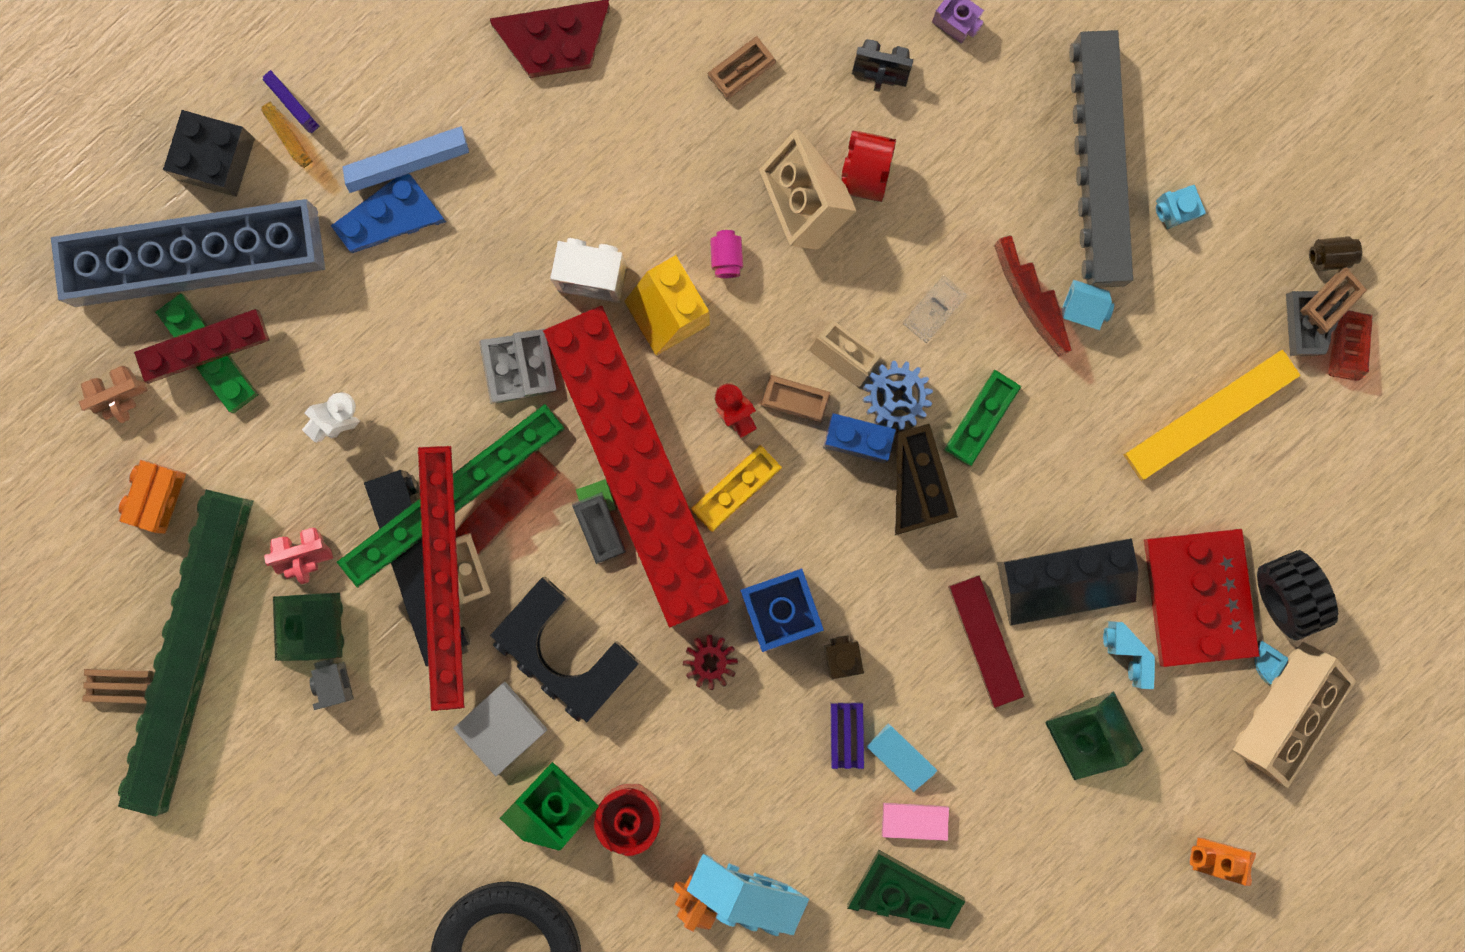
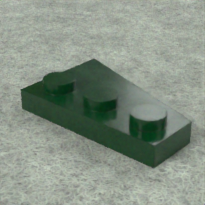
[847,850,965,929]

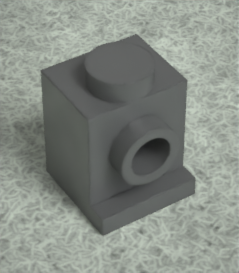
[309,658,354,710]

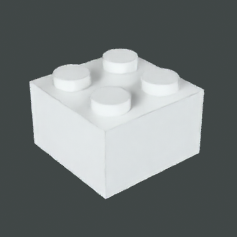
[550,238,627,303]

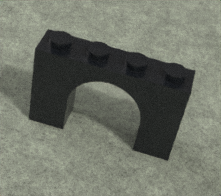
[490,577,641,723]

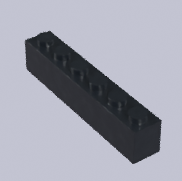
[364,470,470,667]

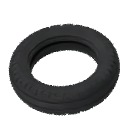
[431,881,581,952]

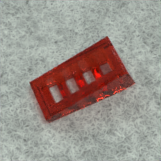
[1329,310,1373,381]

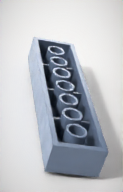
[51,199,325,307]

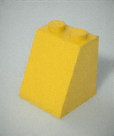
[624,255,710,356]

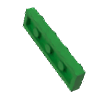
[155,293,259,414]

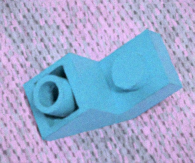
[1103,621,1155,689]

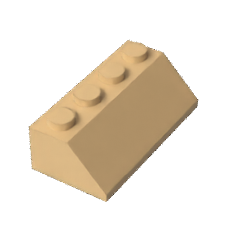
[1233,641,1356,789]

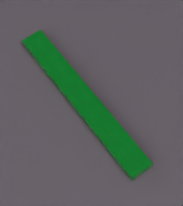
[337,404,565,588]

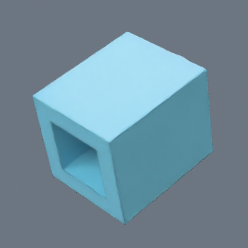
[1062,280,1114,330]

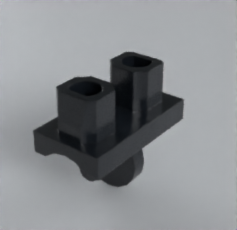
[852,39,914,92]

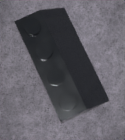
[997,538,1138,626]

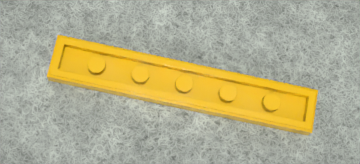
[1123,349,1301,481]

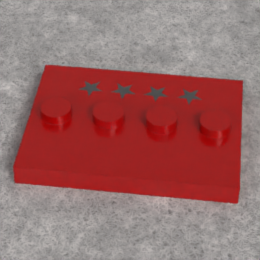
[1144,529,1259,667]

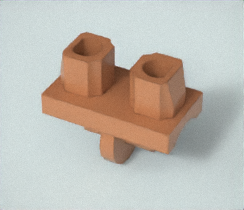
[78,366,148,423]

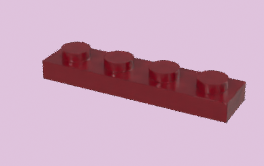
[134,309,270,384]

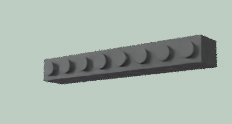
[1069,30,1133,288]

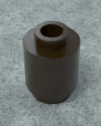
[1309,236,1363,271]

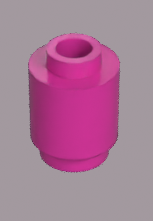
[710,230,743,279]

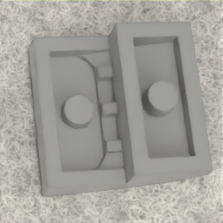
[479,329,556,404]
[453,682,548,776]

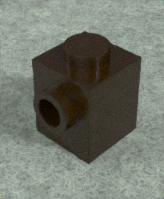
[824,635,864,680]

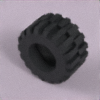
[1257,550,1338,641]

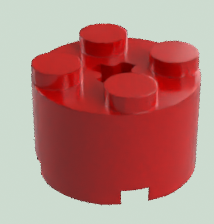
[841,130,897,202]
[594,784,662,856]

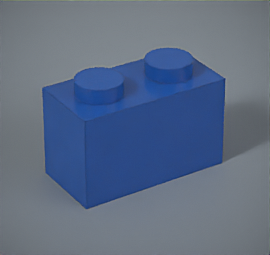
[823,413,896,463]

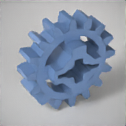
[862,361,933,431]

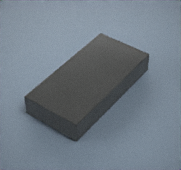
[572,492,626,564]

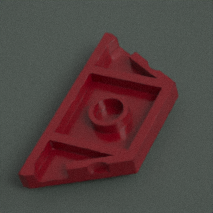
[490,0,610,78]

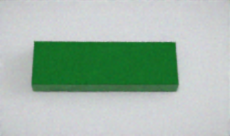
[943,370,1022,467]

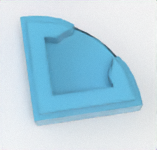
[1254,641,1288,686]

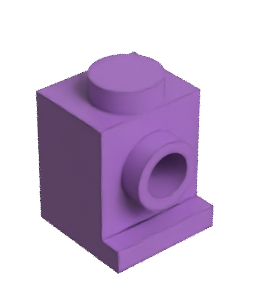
[932,0,984,44]

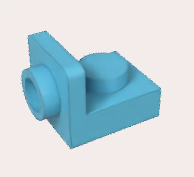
[1156,184,1206,229]

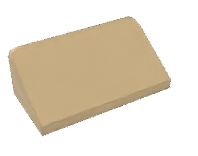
[810,319,882,387]
[456,533,491,605]

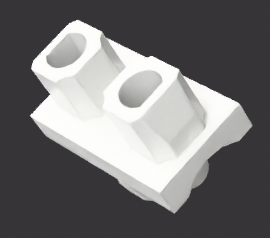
[302,392,360,443]

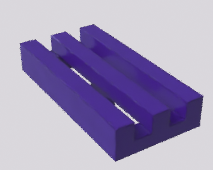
[262,70,320,133]
[830,702,864,769]

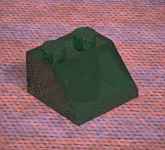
[273,593,344,661]
[1045,691,1144,780]

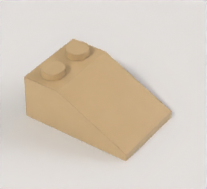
[759,129,856,249]

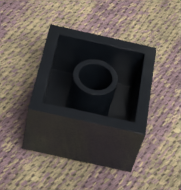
[163,110,255,197]

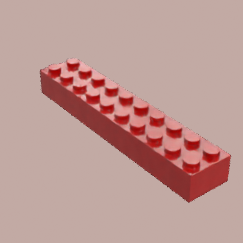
[543,305,729,628]

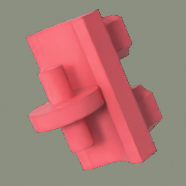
[264,528,333,584]

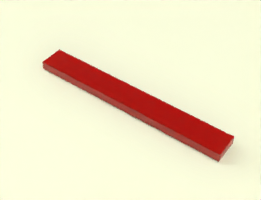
[418,446,465,711]

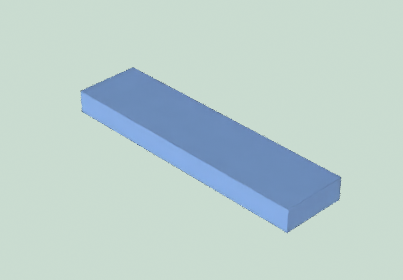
[342,126,469,193]

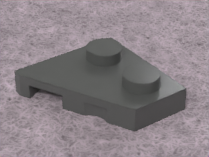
[1286,291,1349,356]

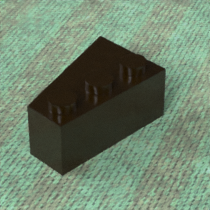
[895,424,958,535]

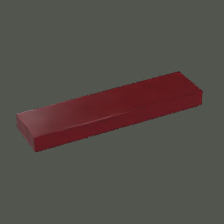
[948,575,1025,708]

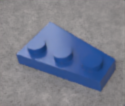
[331,173,446,253]

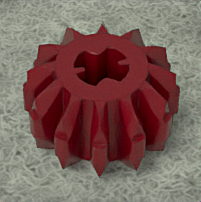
[683,634,738,690]

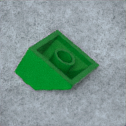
[499,762,598,851]

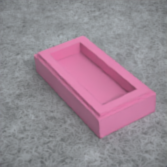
[882,803,949,841]

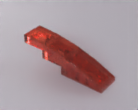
[994,235,1072,357]
[456,450,561,556]

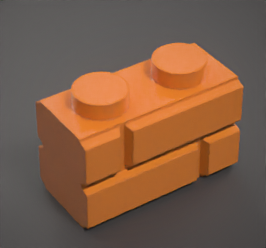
[119,460,187,534]

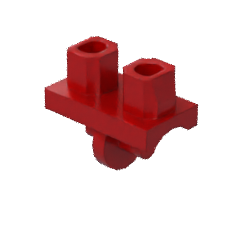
[714,383,757,438]

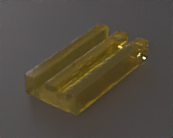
[261,101,313,168]

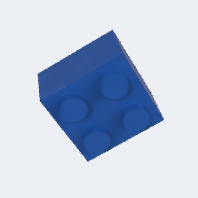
[740,568,824,652]

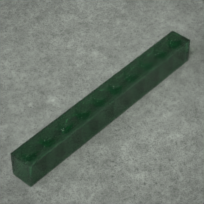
[118,489,254,817]

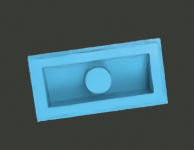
[866,723,938,792]

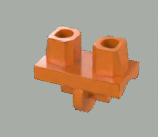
[1190,837,1256,886]
[673,875,716,932]

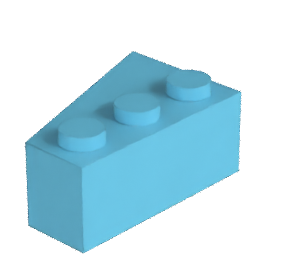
[686,854,809,936]

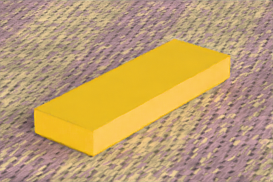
[691,445,782,532]

